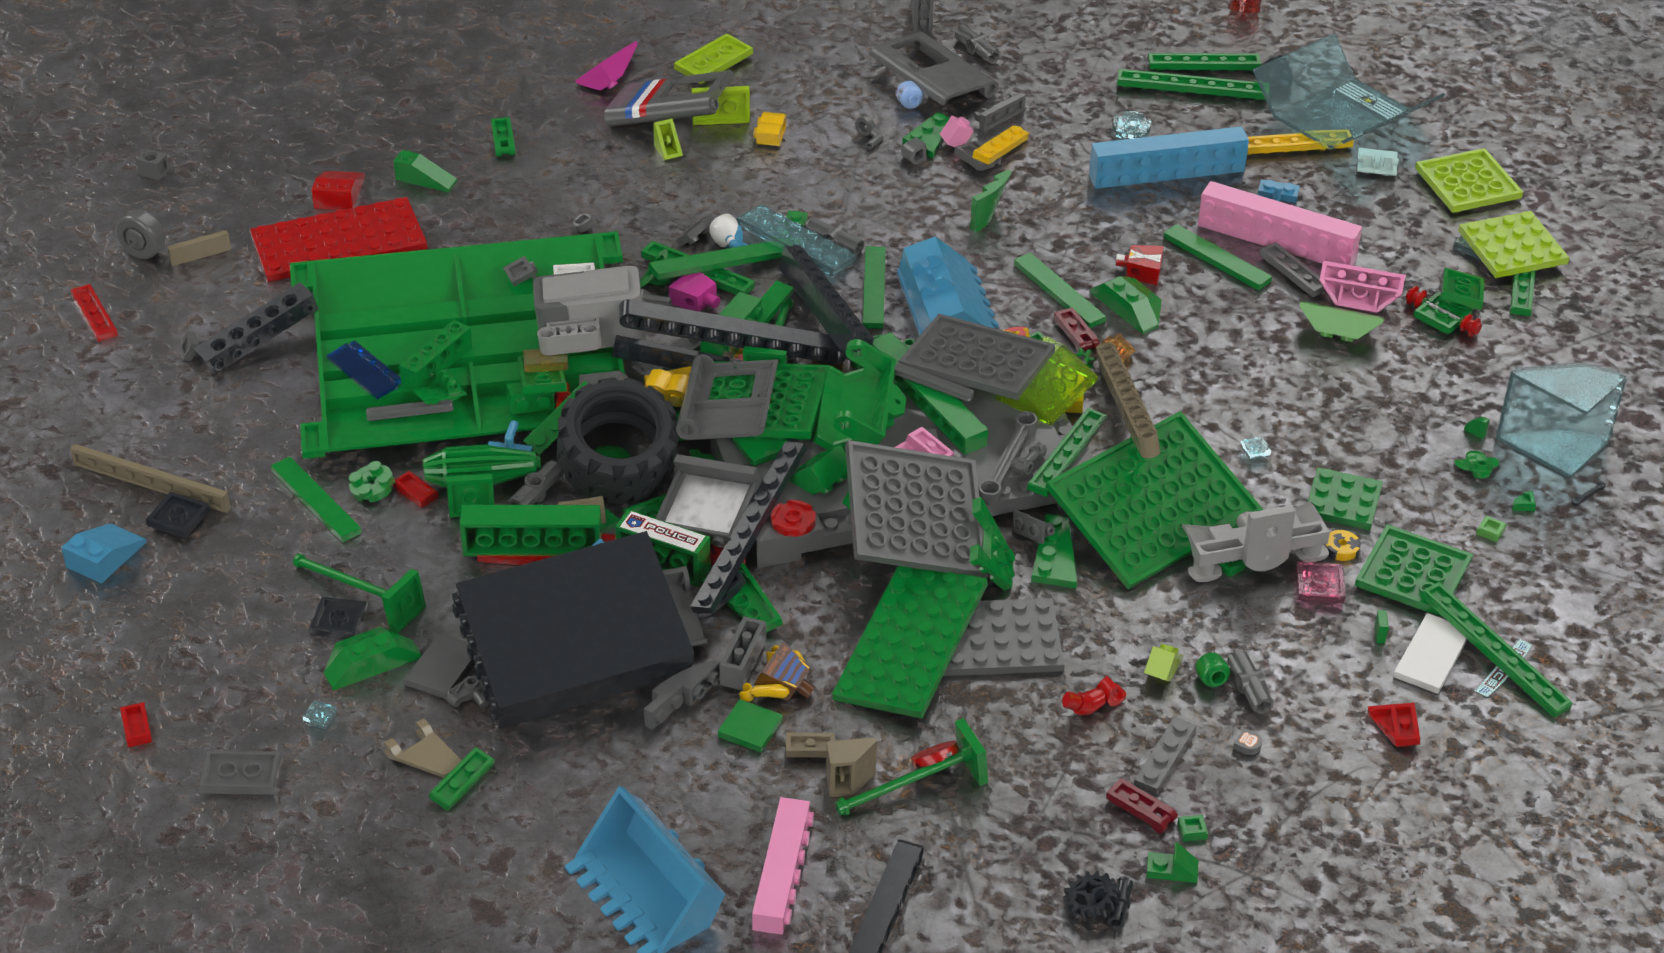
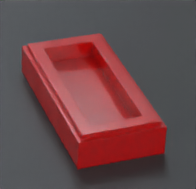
[393,471,439,508]
[120,702,152,747]

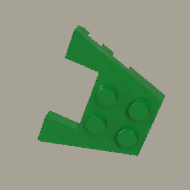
[970,497,1015,591]

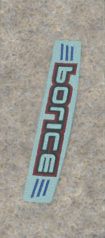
[1475,639,1532,697]

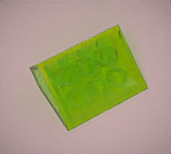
[996,335,1098,425]

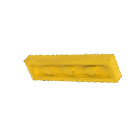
[972,126,1029,165]

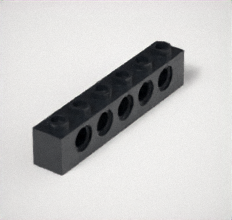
[193,282,319,376]

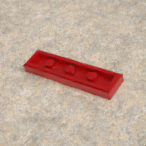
[70,284,118,342]

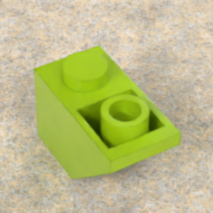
[1144,643,1184,681]

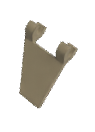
[384,718,462,778]

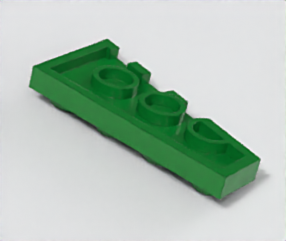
[1031,514,1077,589]

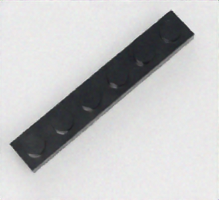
[612,335,742,369]

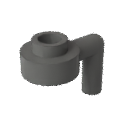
[855,115,884,149]

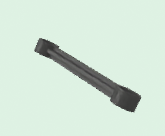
[979,411,1037,505]

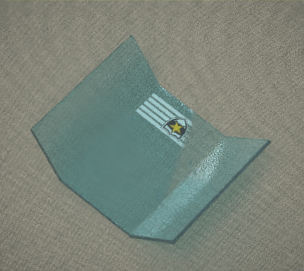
[1253,33,1445,150]

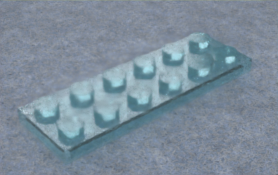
[736,204,857,276]

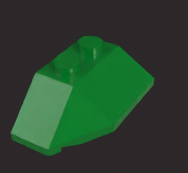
[1090,276,1162,335]
[324,626,422,691]

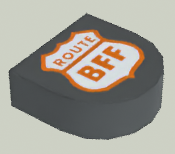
[1233,728,1262,755]

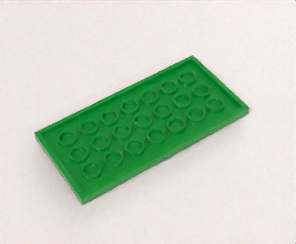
[832,566,987,718]

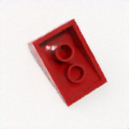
[311,171,365,210]

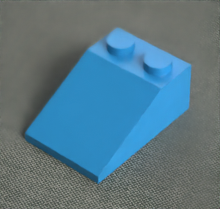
[61,523,147,583]

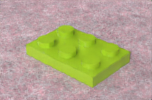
[692,86,750,125]

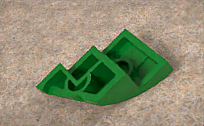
[970,170,1011,233]

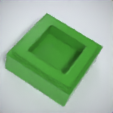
[1476,516,1507,542]

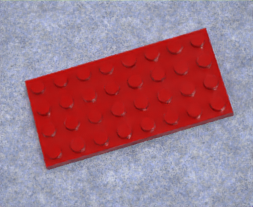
[250,197,428,282]

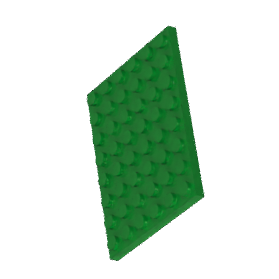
[1045,411,1264,589]

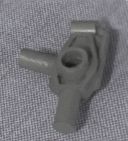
[446,675,489,709]

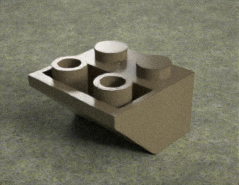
[826,737,877,797]

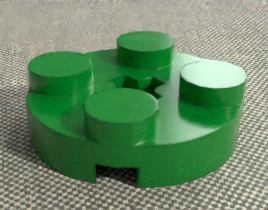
[349,461,395,502]

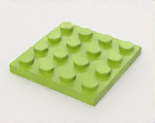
[1415,148,1523,213]
[1458,211,1570,278]

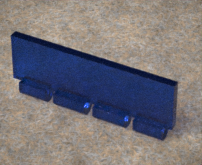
[326,341,401,400]

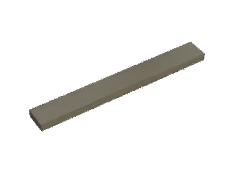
[70,444,231,513]

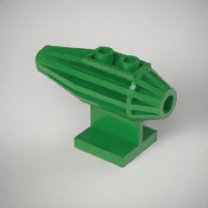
[423,444,541,518]

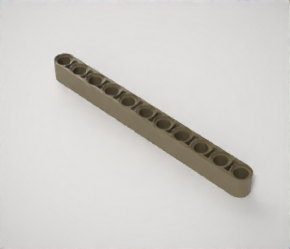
[1096,343,1160,458]

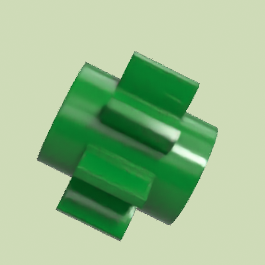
[1069,348,1097,375]

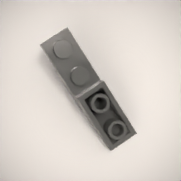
[644,660,720,730]

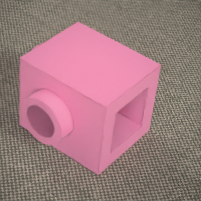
[940,116,974,147]

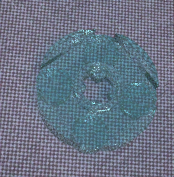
[1113,111,1151,139]

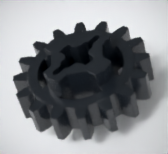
[1063,871,1120,921]

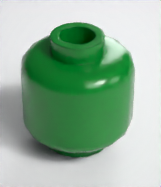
[1195,652,1230,687]

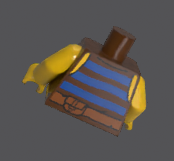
[739,642,815,702]

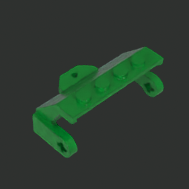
[813,339,906,452]

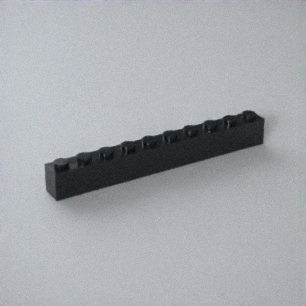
[779,245,874,361]

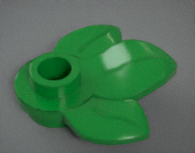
[1454,451,1499,479]

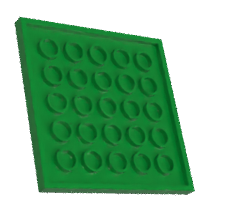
[709,361,830,440]

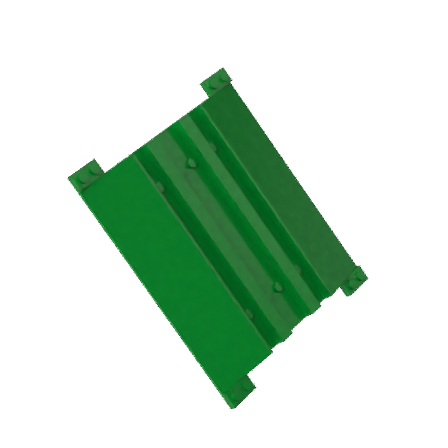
[290,231,625,459]

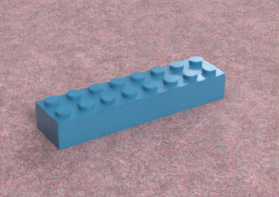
[1089,126,1249,189]

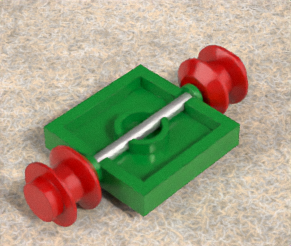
[1405,286,1482,337]

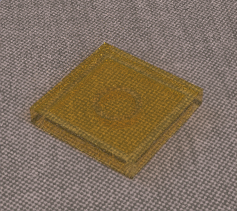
[523,349,568,372]

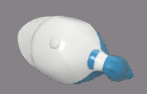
[710,214,748,249]

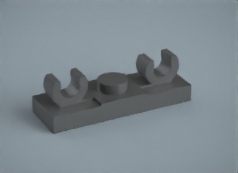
[975,92,1026,132]

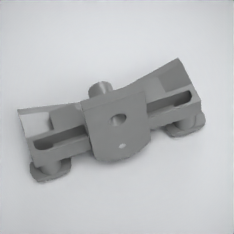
[1182,502,1330,582]

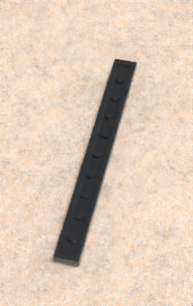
[690,442,807,614]

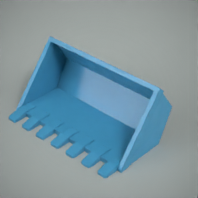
[897,236,999,336]
[565,786,725,953]

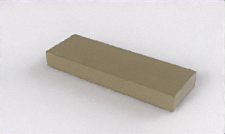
[167,230,231,266]

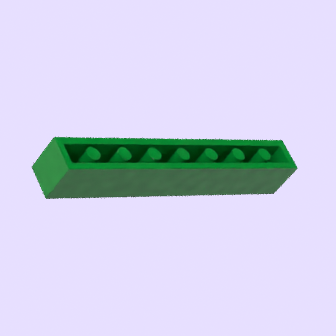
[872,332,989,455]

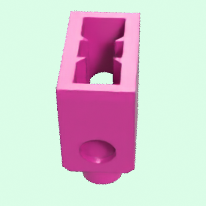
[669,272,721,312]

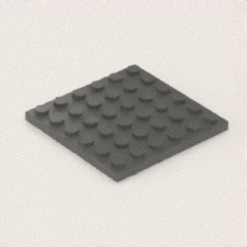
[845,440,988,578]

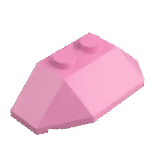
[1319,260,1406,314]

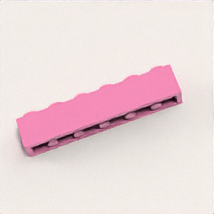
[752,797,814,935]

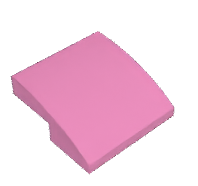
[895,427,954,457]

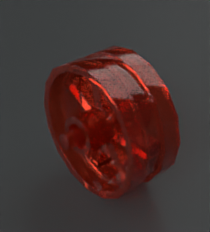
[1228,0,1262,16]

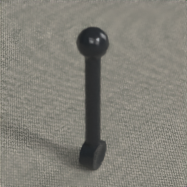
[1571,481,1605,506]

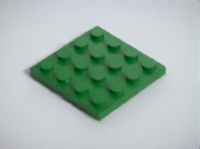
[1354,524,1473,617]

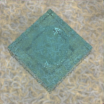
[1241,436,1271,460]
[303,700,337,730]

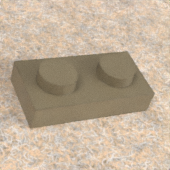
[786,732,835,758]

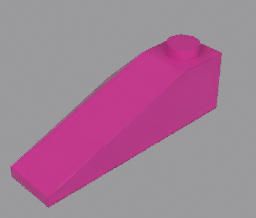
[575,41,638,91]

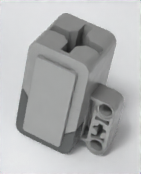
[533,266,646,355]

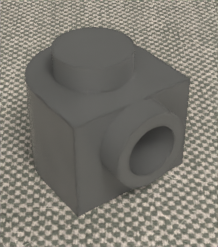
[901,137,927,164]

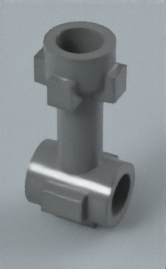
[1011,442,1047,475]

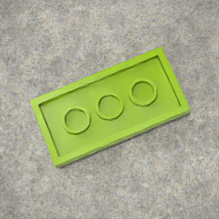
[674,33,753,84]

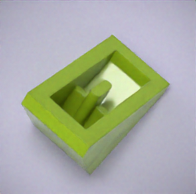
[653,119,683,161]

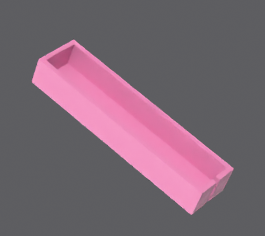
[1198,181,1362,266]

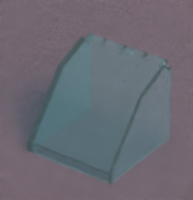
[1496,362,1627,478]

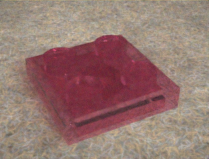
[1296,561,1346,603]

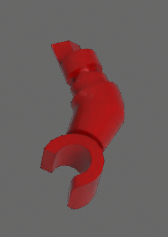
[1062,676,1126,715]

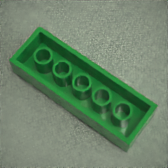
[460,505,602,556]

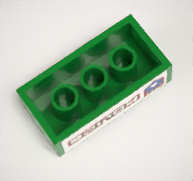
[615,510,711,587]

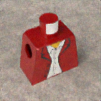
[1115,245,1164,286]

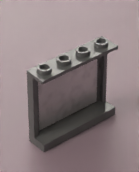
[656,454,763,548]

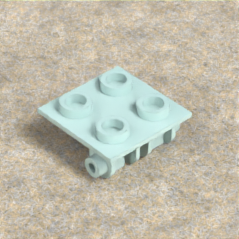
[1357,148,1399,176]

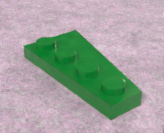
[700,563,783,632]

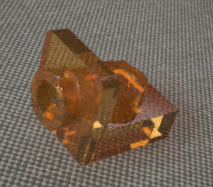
[1101,333,1136,362]

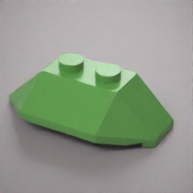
[1300,301,1385,342]

